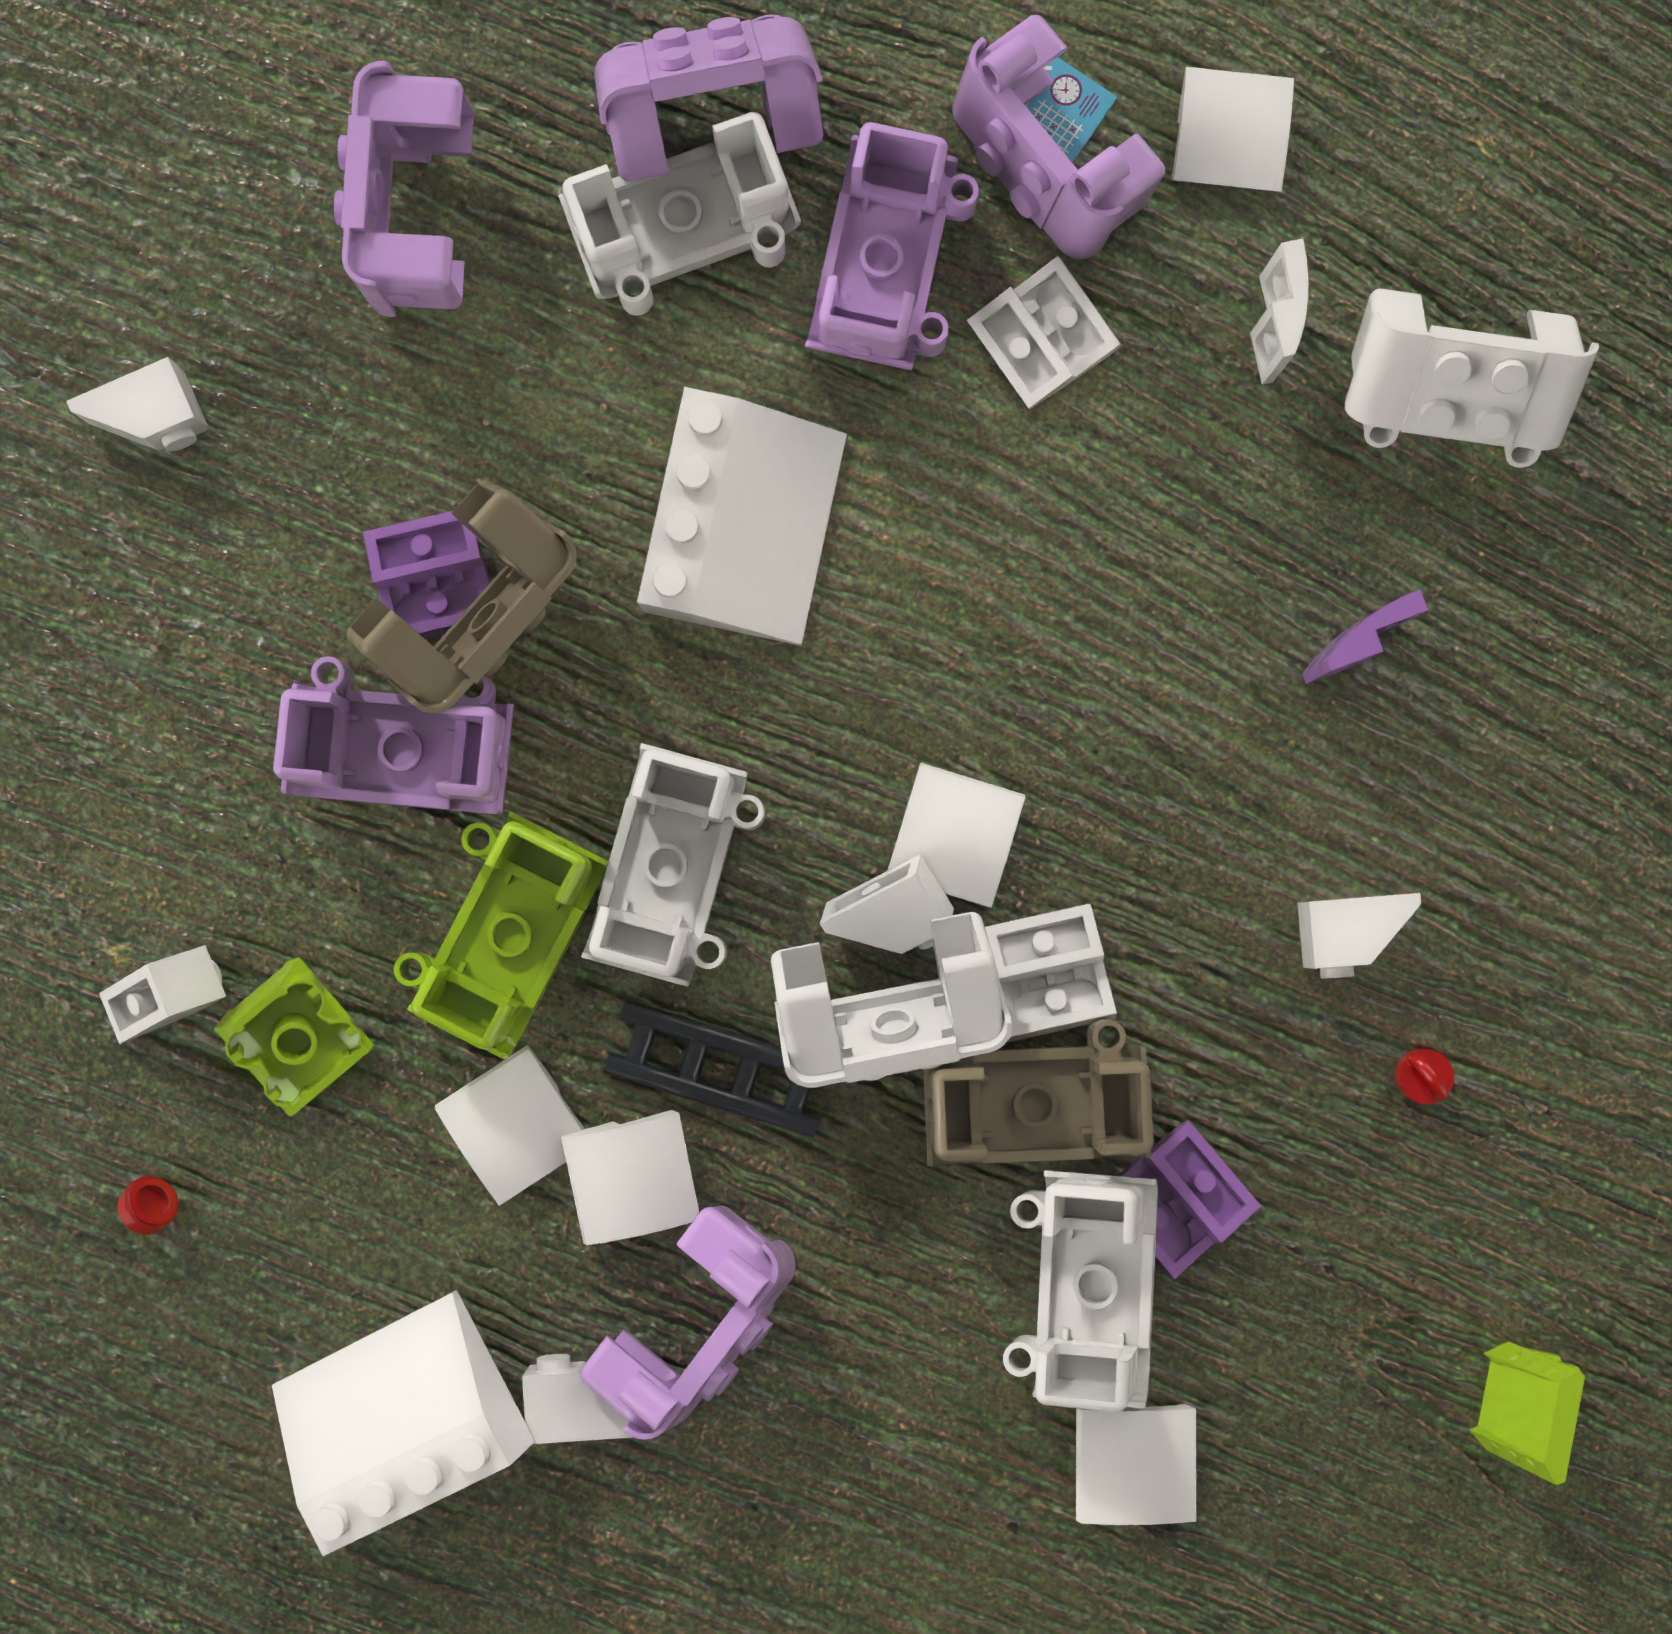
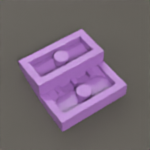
[363,511,490,639]
[1302,589,1428,684]
[1117,1121,1261,1279]

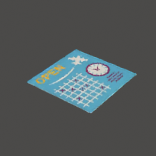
[1025,57,1117,163]

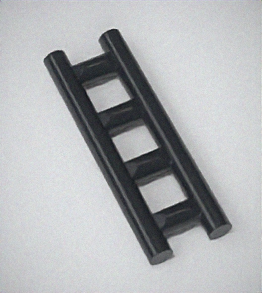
[603,999,820,1138]

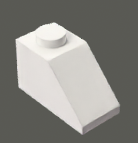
[66,357,209,451]
[820,854,954,954]
[1297,893,1421,979]
[99,945,226,1044]
[522,1354,632,1444]

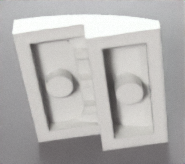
[1172,67,1294,192]
[1250,239,1308,385]
[967,256,1122,409]
[887,763,1025,908]
[985,903,1117,1042]
[435,1045,585,1206]
[561,1110,699,1245]
[1076,1404,1196,1525]

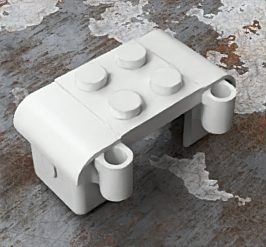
[558,112,801,315]
[1345,289,1599,468]
[581,743,765,987]
[771,912,1013,1088]
[1003,1170,1158,1412]

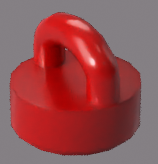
[1395,1048,1454,1104]
[117,1176,179,1235]

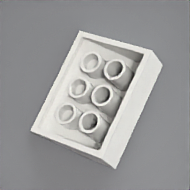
[637,387,847,646]
[272,1290,535,1556]

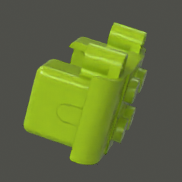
[394,811,609,1060]

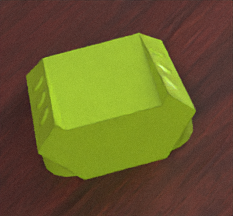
[214,957,374,1117]
[1469,1341,1585,1485]

